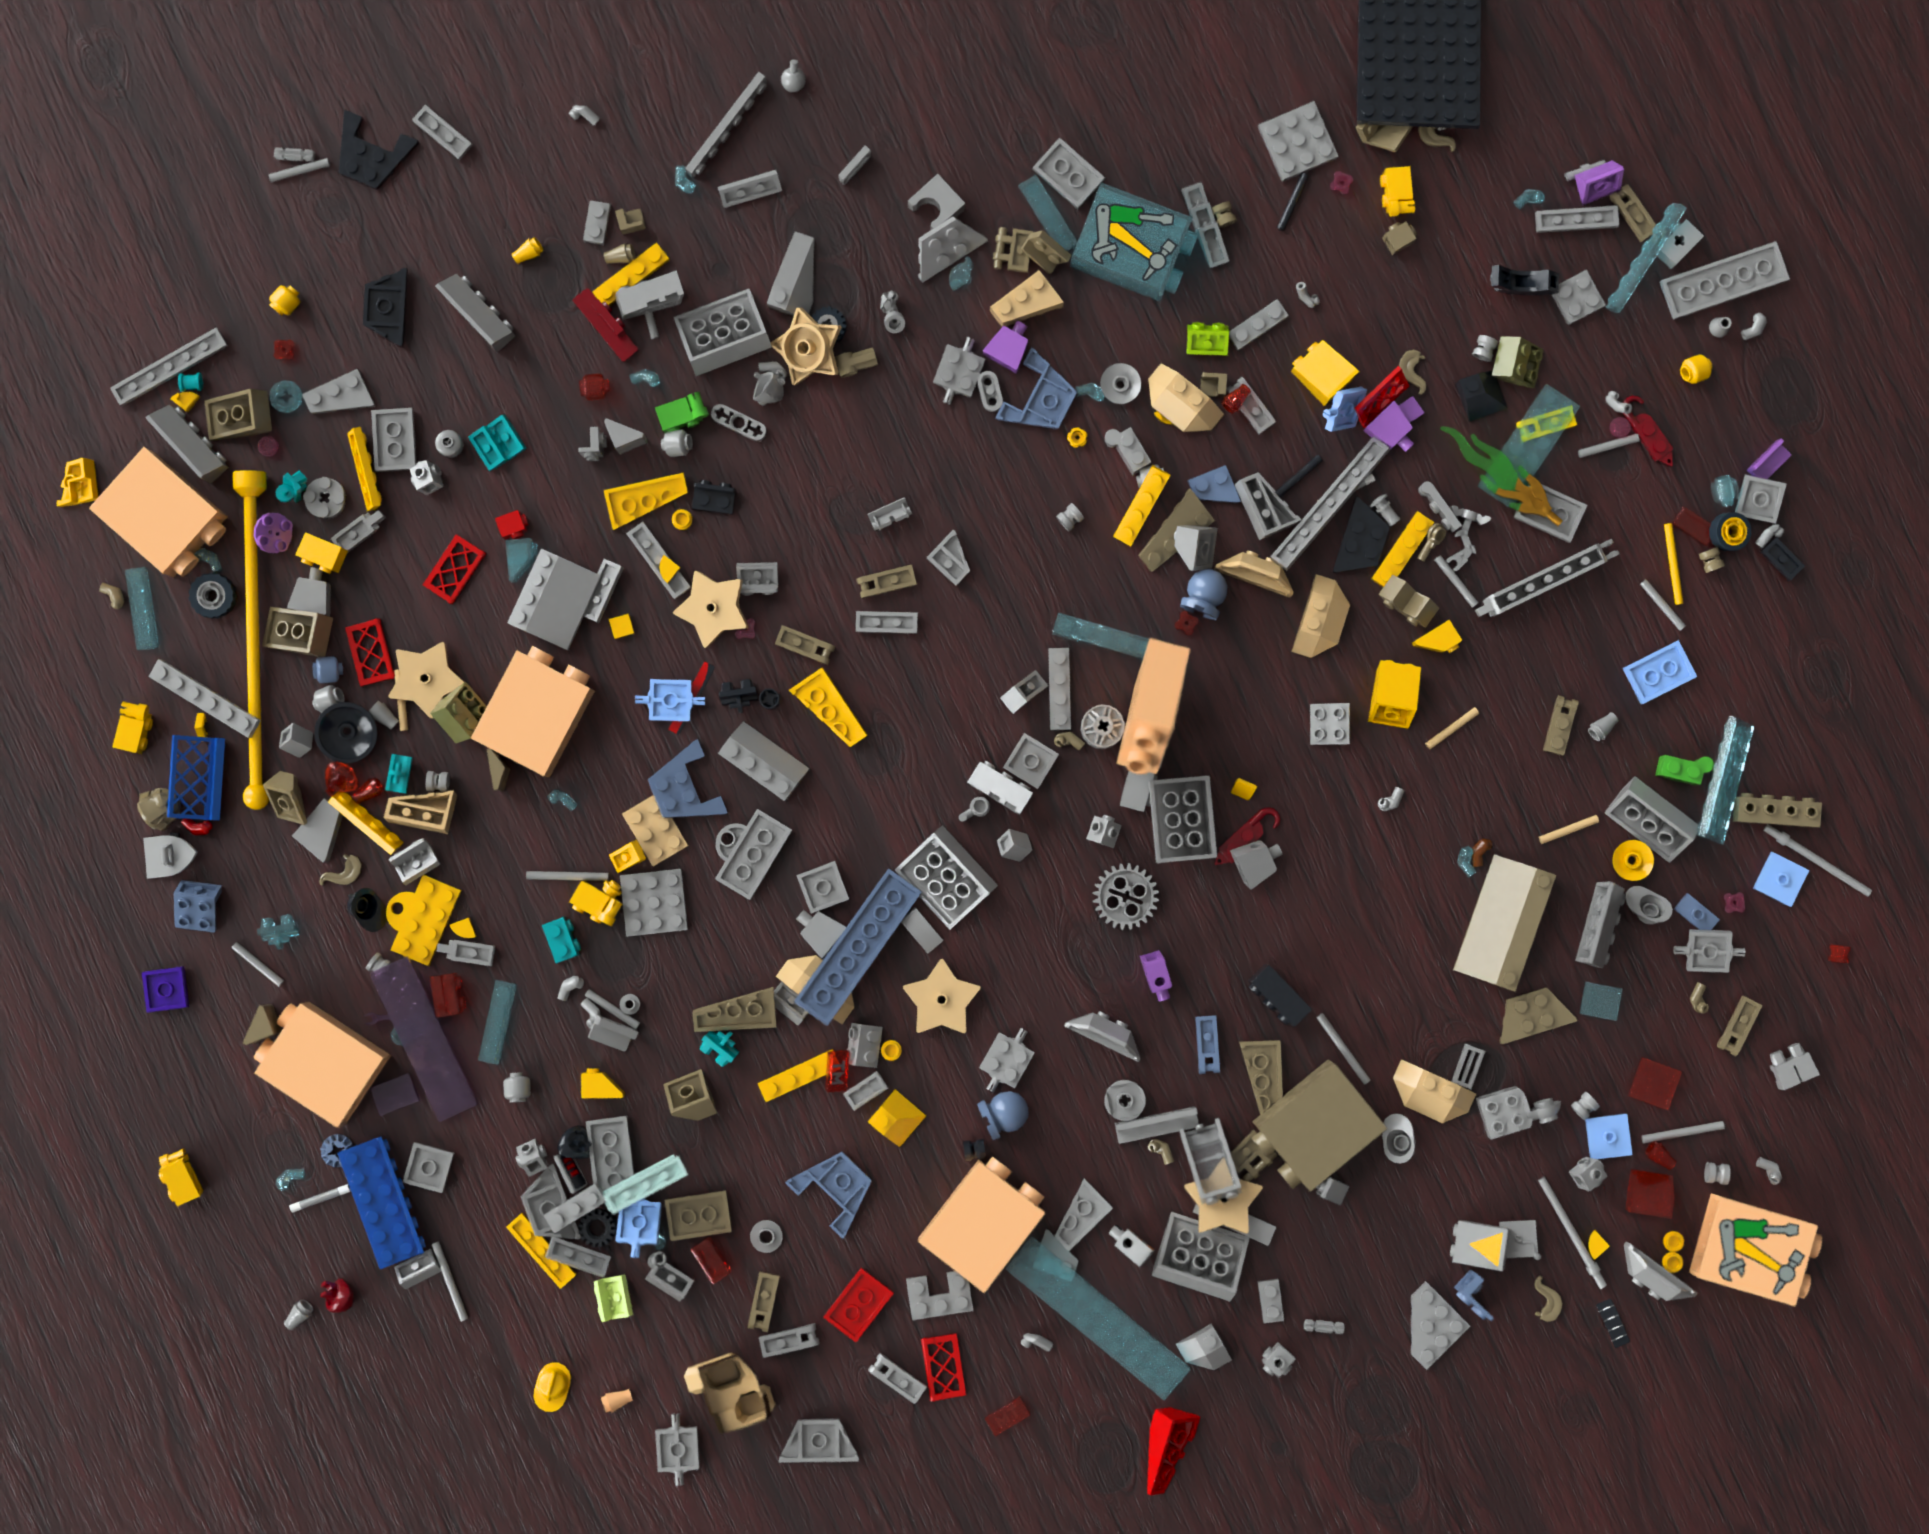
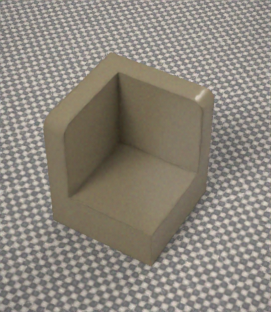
[615,209,646,235]
[1200,372,1227,398]

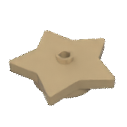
[771,307,841,385]
[673,571,749,648]
[389,642,464,719]
[903,959,980,1033]
[1184,1158,1263,1234]

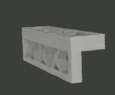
[1114,1106,1199,1144]

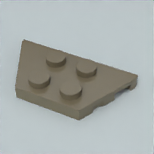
[1500,987,1577,1044]

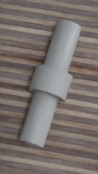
[1565,160,1606,181]

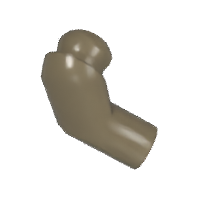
[99,583,124,609]
[1054,732,1085,751]
[1690,982,1709,1014]
[1148,1139,1174,1165]

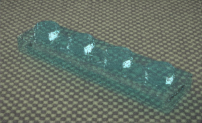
[1018,175,1078,251]
[125,567,159,651]
[478,980,517,1065]

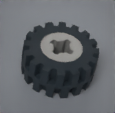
[811,307,846,344]

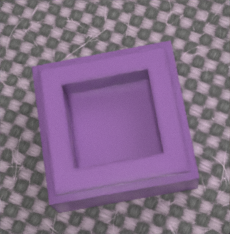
[1399,396,1424,423]

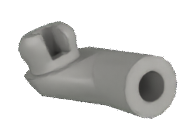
[569,105,600,125]
[1606,391,1632,414]
[557,976,584,1001]
[1021,1333,1053,1351]

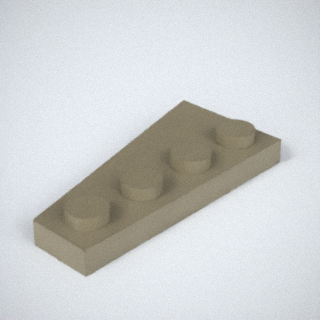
[1138,488,1215,572]

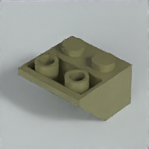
[1492,336,1543,388]
[430,682,487,744]

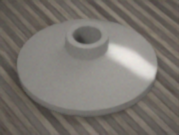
[1100,363,1141,404]

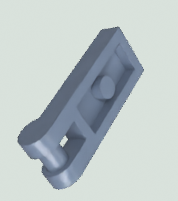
[1195,1015,1220,1074]

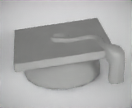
[1499,1220,1541,1260]

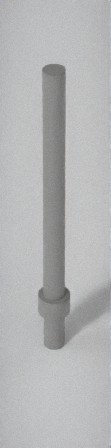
[1763,824,1872,897]
[1538,1176,1607,1289]

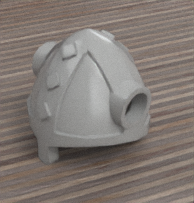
[753,372,785,406]

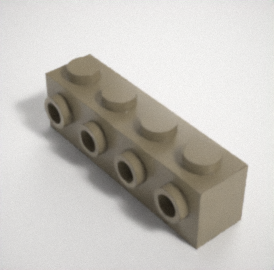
[1733,793,1822,828]

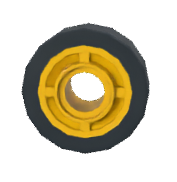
[1709,512,1751,551]

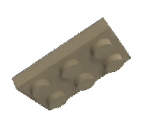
[665,1190,732,1241]

